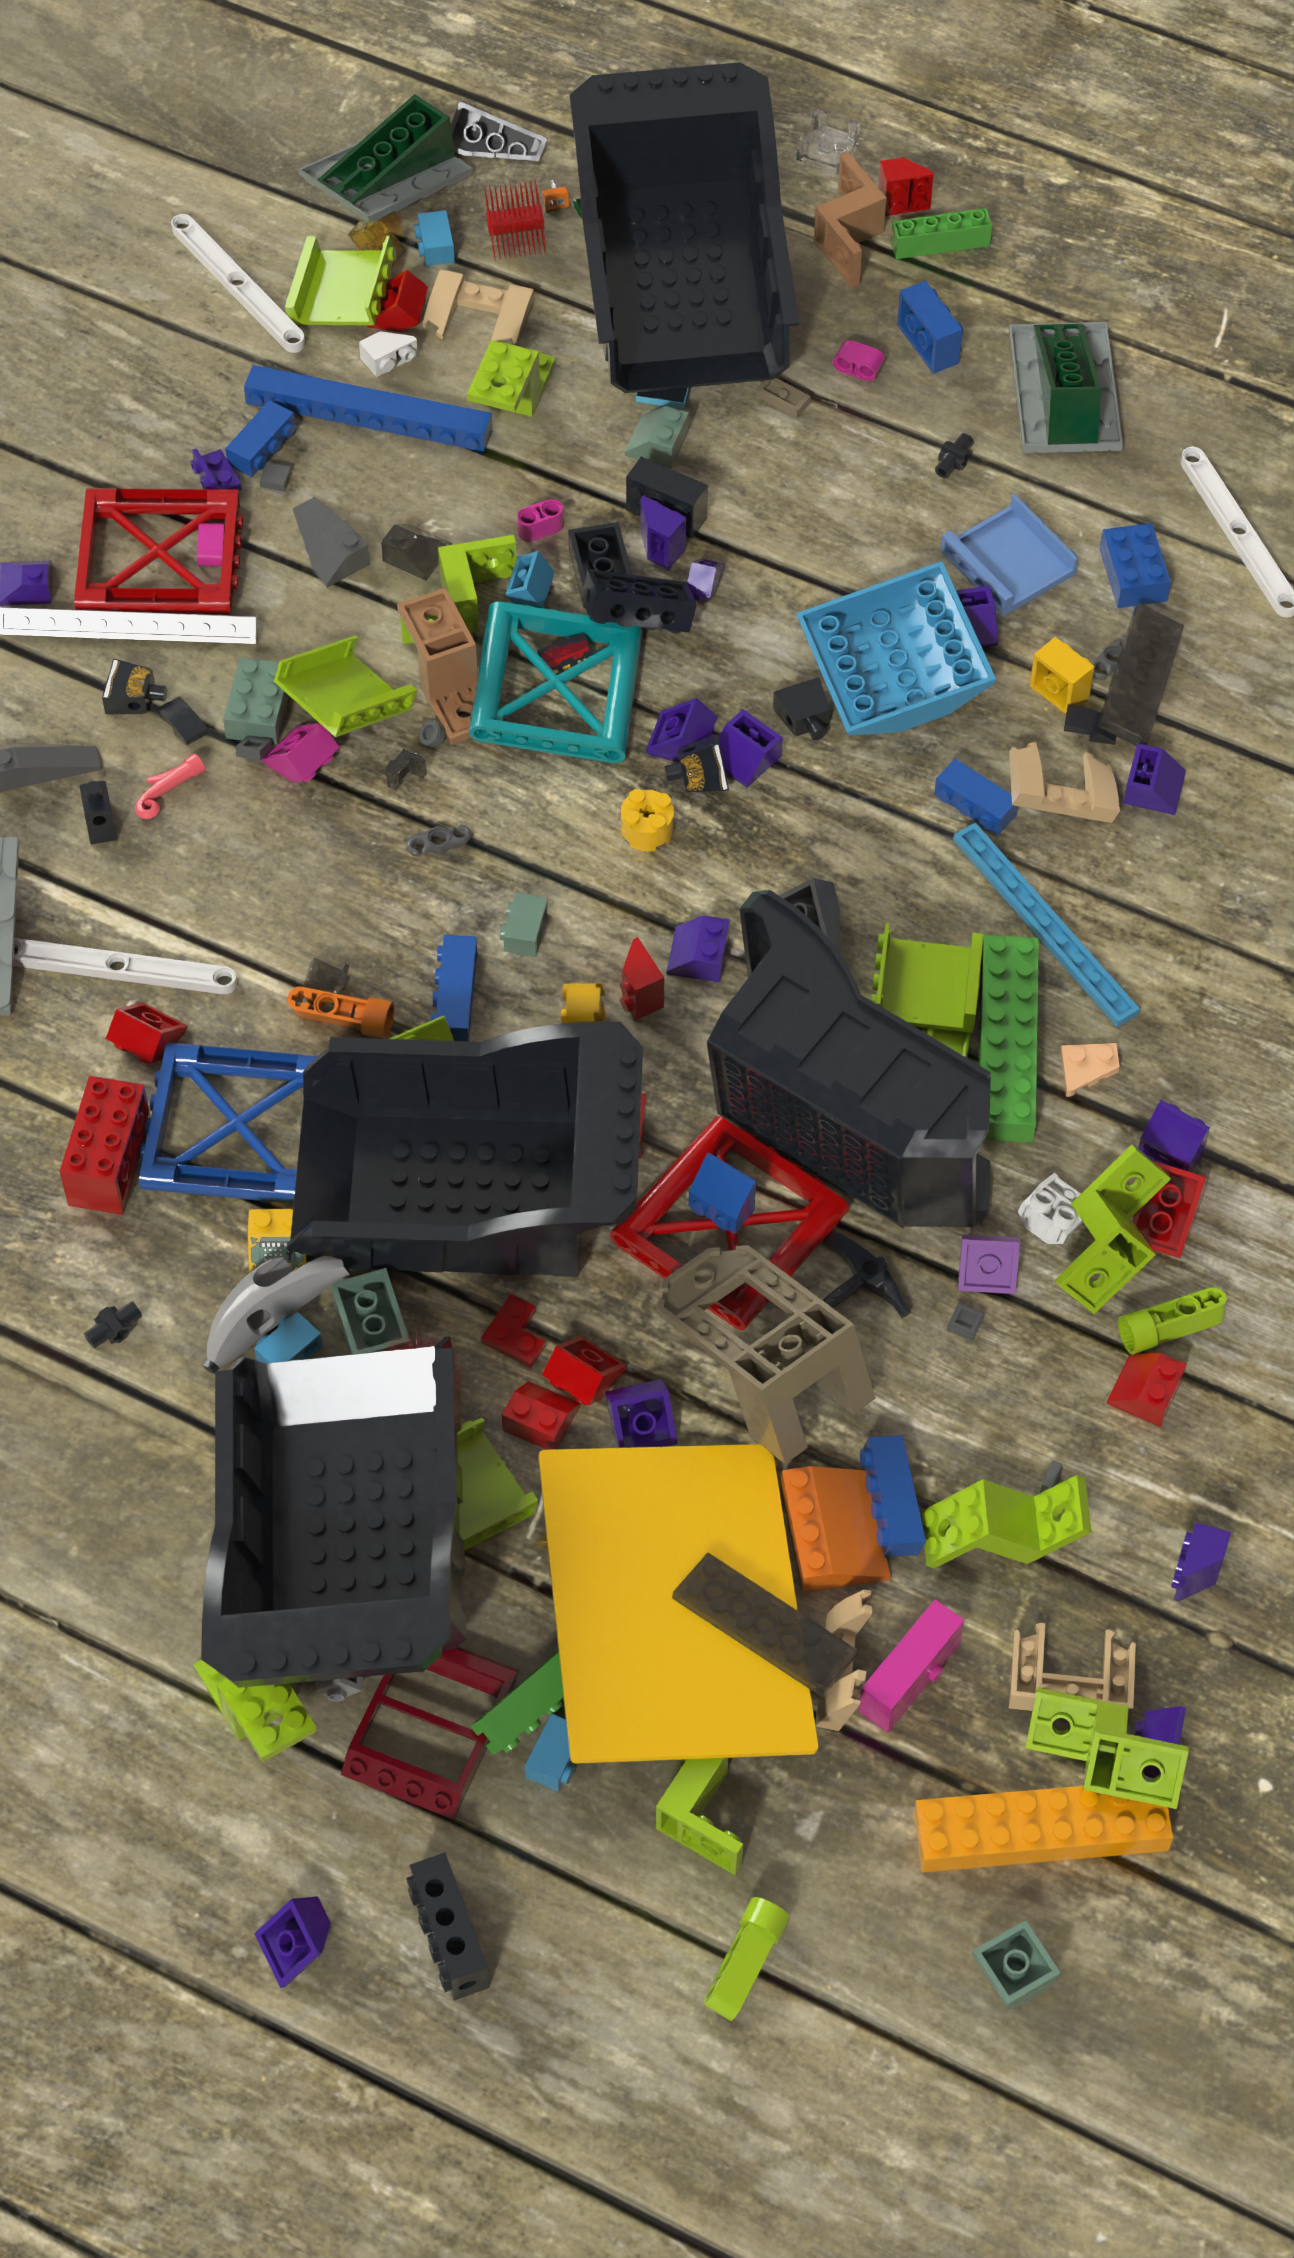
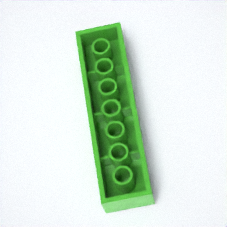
[979,935,1039,1143]

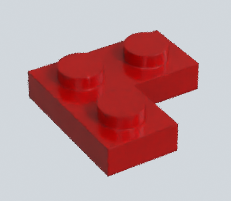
[481,1294,546,1369]

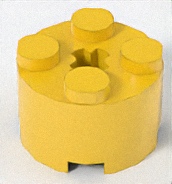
[621,789,674,851]
[561,983,606,1024]

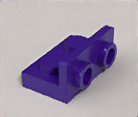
[190,448,242,491]

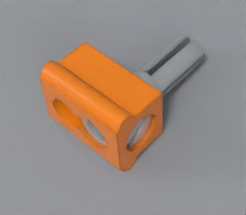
[542,179,569,211]

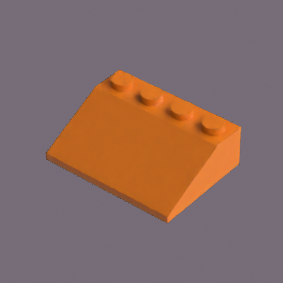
[781,1466,891,1593]

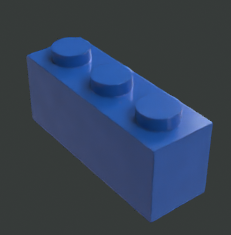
[225,400,296,477]
[934,759,1018,835]

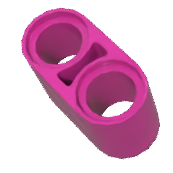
[832,340,885,381]
[517,499,564,541]
[197,524,225,567]

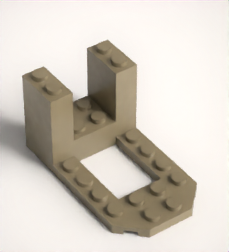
[658,1245,876,1464]

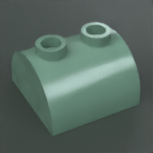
[972,1920,1061,2009]

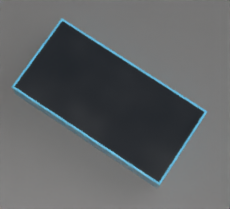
[636,388,689,409]

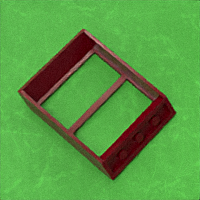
[341,1646,519,1820]

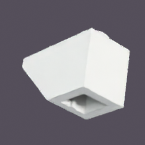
[359,331,418,377]

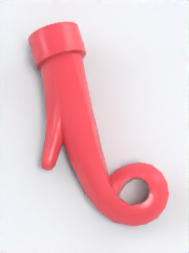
[135,753,206,819]

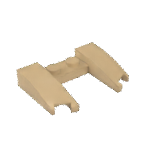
[422,269,534,346]
[1009,742,1120,823]
[815,1590,872,1731]
[1008,1623,1136,1722]

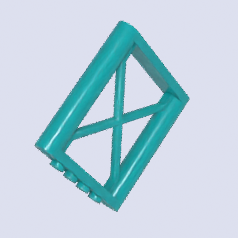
[469,602,642,763]

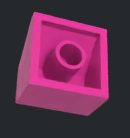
[261,723,340,782]

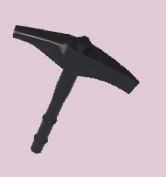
[823,1231,911,1318]

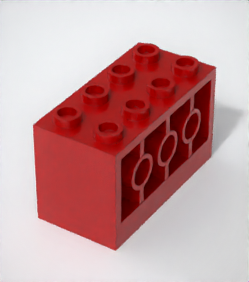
[59,1076,151,1215]

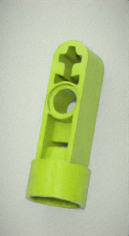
[1118,1287,1227,1355]
[703,1897,790,2021]

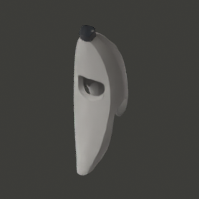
[203,1256,350,1374]

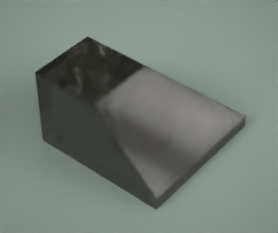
[381,524,453,581]

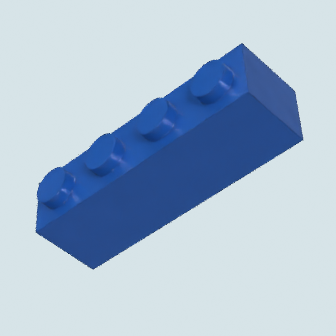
[430,935,477,1042]
[860,1436,926,1557]

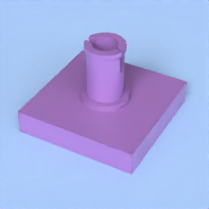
[958,1234,1020,1294]

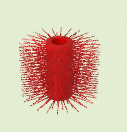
[484,180,546,261]

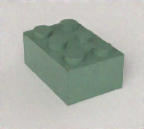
[223,657,290,745]
[331,1268,411,1355]

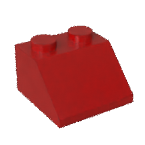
[366,270,428,332]
[620,937,665,1021]
[105,1002,188,1064]
[542,1335,628,1406]
[1106,1353,1187,1427]
[501,1381,581,1450]

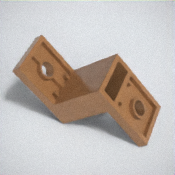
[814,152,887,288]
[397,588,478,745]

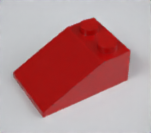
[1132,1161,1208,1259]

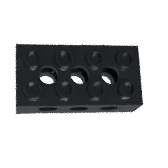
[581,569,697,633]
[406,1852,490,2001]

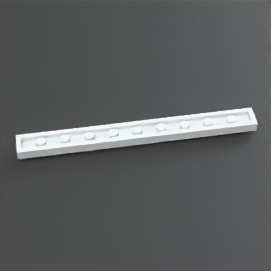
[0,607,257,644]

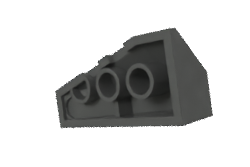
[451,101,548,161]
[293,497,370,588]
[0,742,102,792]
[779,878,841,955]

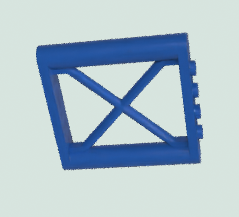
[139,1042,318,1204]

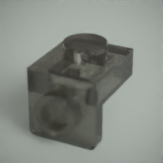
[385,749,427,791]
[303,958,350,994]

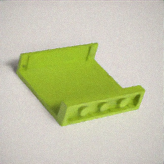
[285,236,397,325]
[274,635,417,737]
[871,923,983,1033]
[457,1418,539,1551]

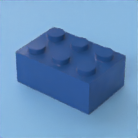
[897,280,963,374]
[1099,523,1171,608]

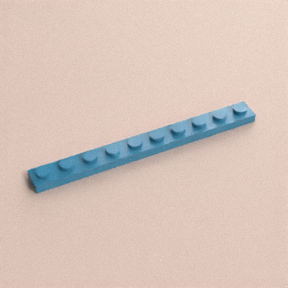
[953,823,1140,1027]

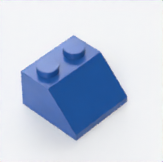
[688,1153,756,1234]

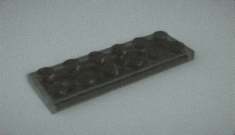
[1097,603,1184,746]
[672,1553,858,1698]

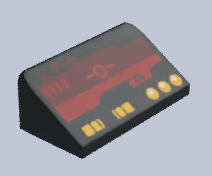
[537,633,593,675]

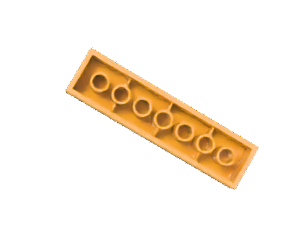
[914,1786,1173,1873]

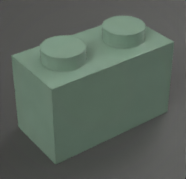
[500,892,548,957]

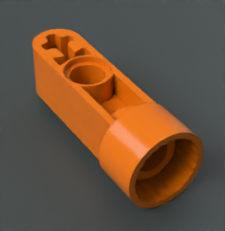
[287,987,395,1039]

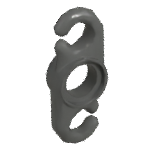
[1091,636,1139,680]
[406,824,472,857]

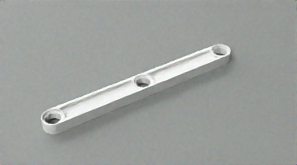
[171,214,305,353]
[1181,446,1294,618]
[14,938,237,994]

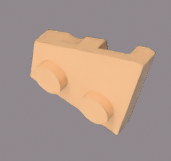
[1060,1043,1120,1097]

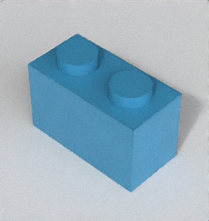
[414,210,455,266]
[505,551,555,608]
[254,1312,323,1363]
[525,1713,575,1792]

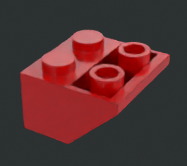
[878,157,934,216]

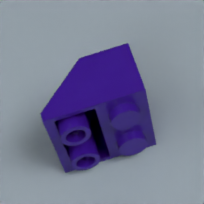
[640,496,686,571]
[956,586,998,648]
[718,709,783,788]
[1123,743,1186,815]
[1138,1100,1210,1172]
[1171,1522,1231,1601]

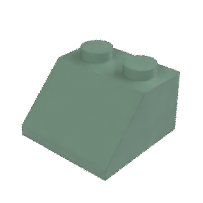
[625,406,689,468]

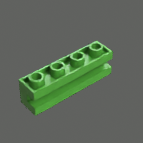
[891,208,992,259]
[470,1651,563,1755]

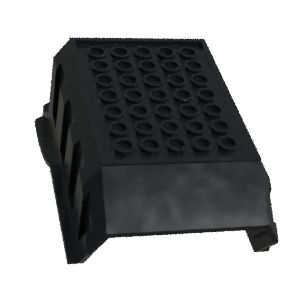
[569,62,799,393]
[706,890,991,1228]
[287,1022,643,1277]
[201,1336,467,1688]

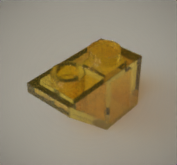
[347,219,407,266]

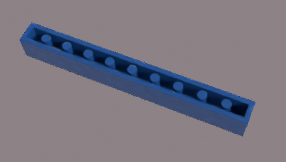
[244,365,492,452]

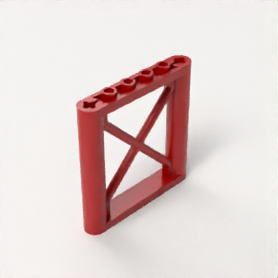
[74,488,243,615]
[610,1116,849,1331]

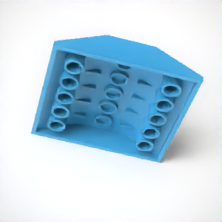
[796,561,997,735]

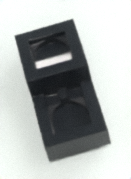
[157,696,209,745]
[1064,704,1118,745]

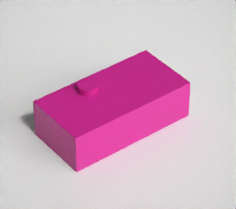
[858,1599,965,1733]

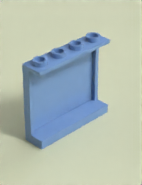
[940,494,1078,617]

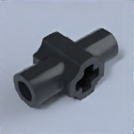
[935,433,974,478]
[83,1301,142,1349]

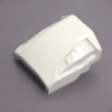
[1018,1173,1083,1244]

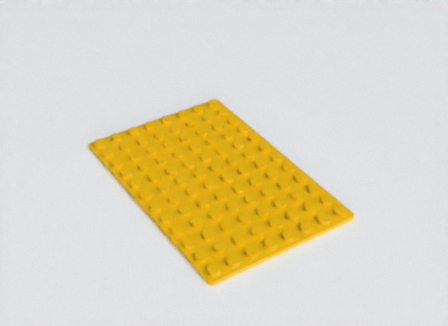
[538,1444,818,1763]

